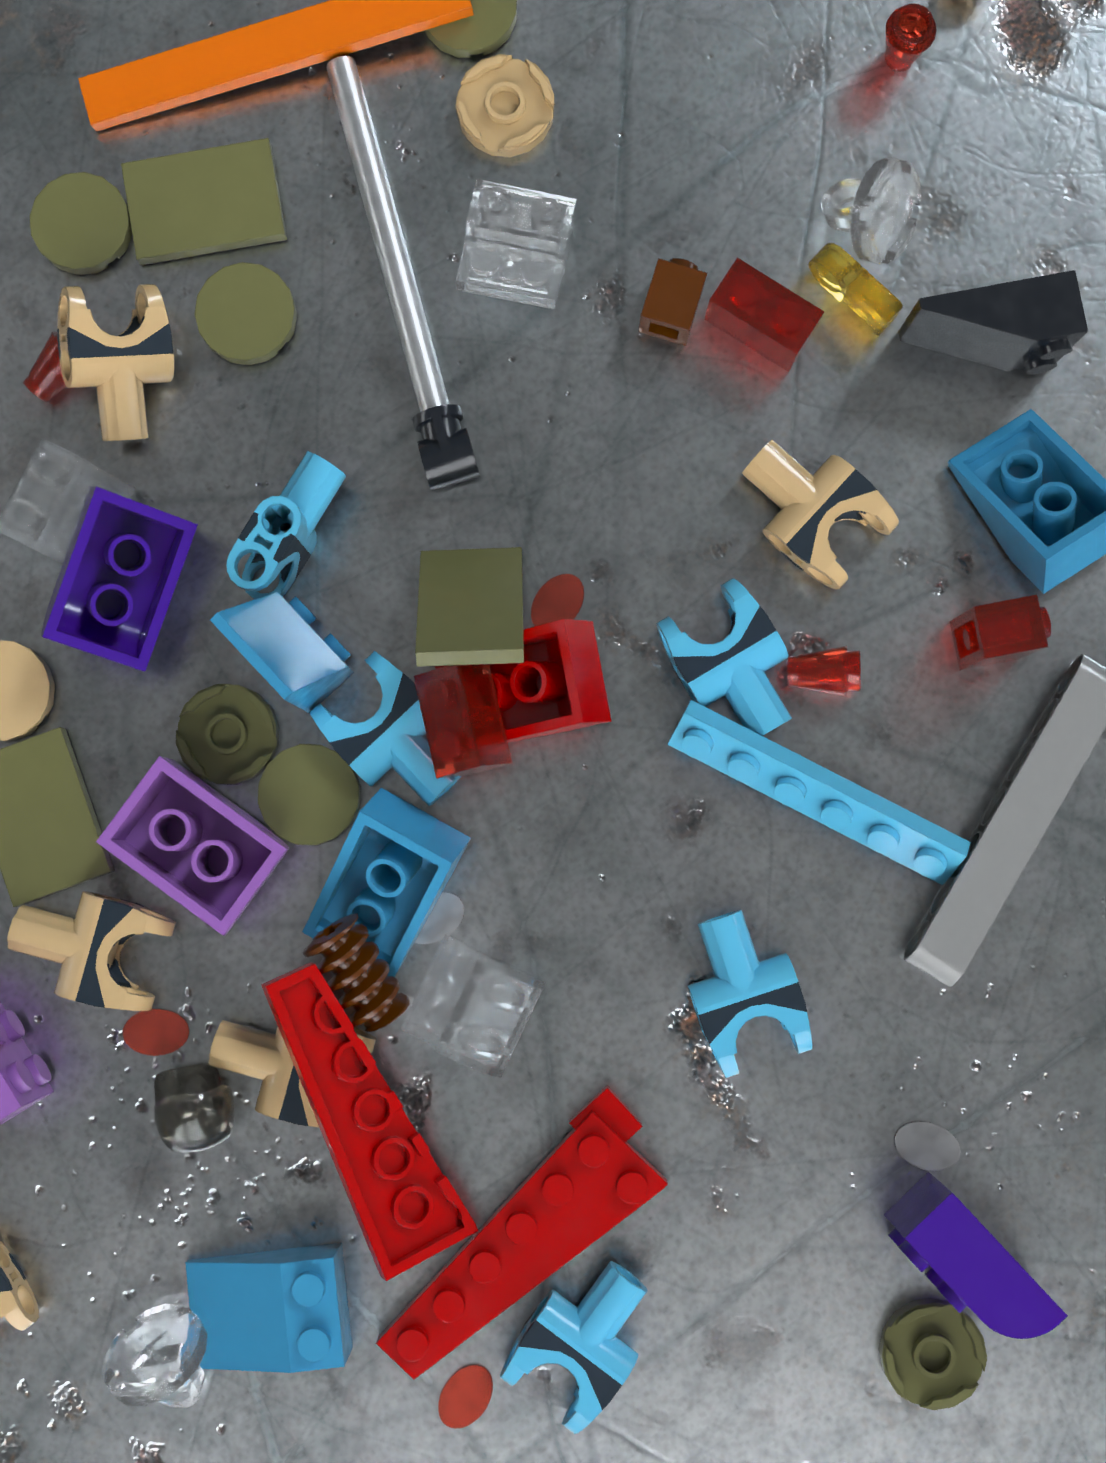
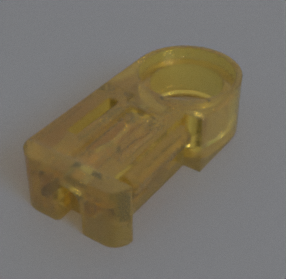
[808,243,903,336]

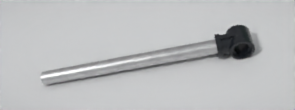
[326,56,480,491]

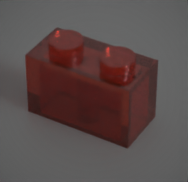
[704,257,824,372]
[949,594,1051,671]
[413,664,512,778]

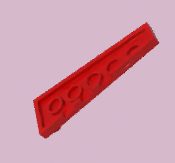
[261,962,478,1281]
[376,1110,668,1380]

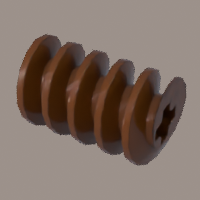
[303,913,410,1032]

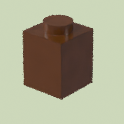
[638,258,707,346]

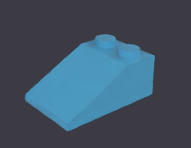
[948,409,1106,594]
[210,592,354,714]
[302,788,471,977]
[185,1242,353,1373]

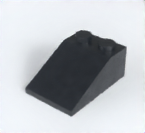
[898,270,1088,374]

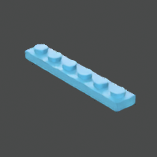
[667,700,971,885]

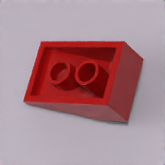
[435,619,612,753]

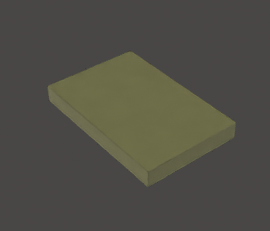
[121,138,287,265]
[415,547,524,667]
[0,727,115,907]

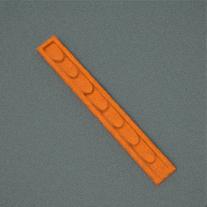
[78,0,474,132]

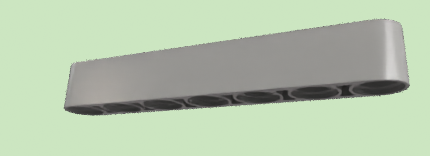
[904,654,1106,987]

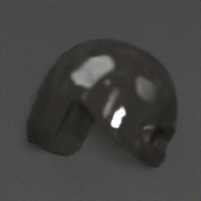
[154,1063,235,1153]

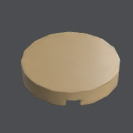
[456,54,555,157]
[0,640,55,742]

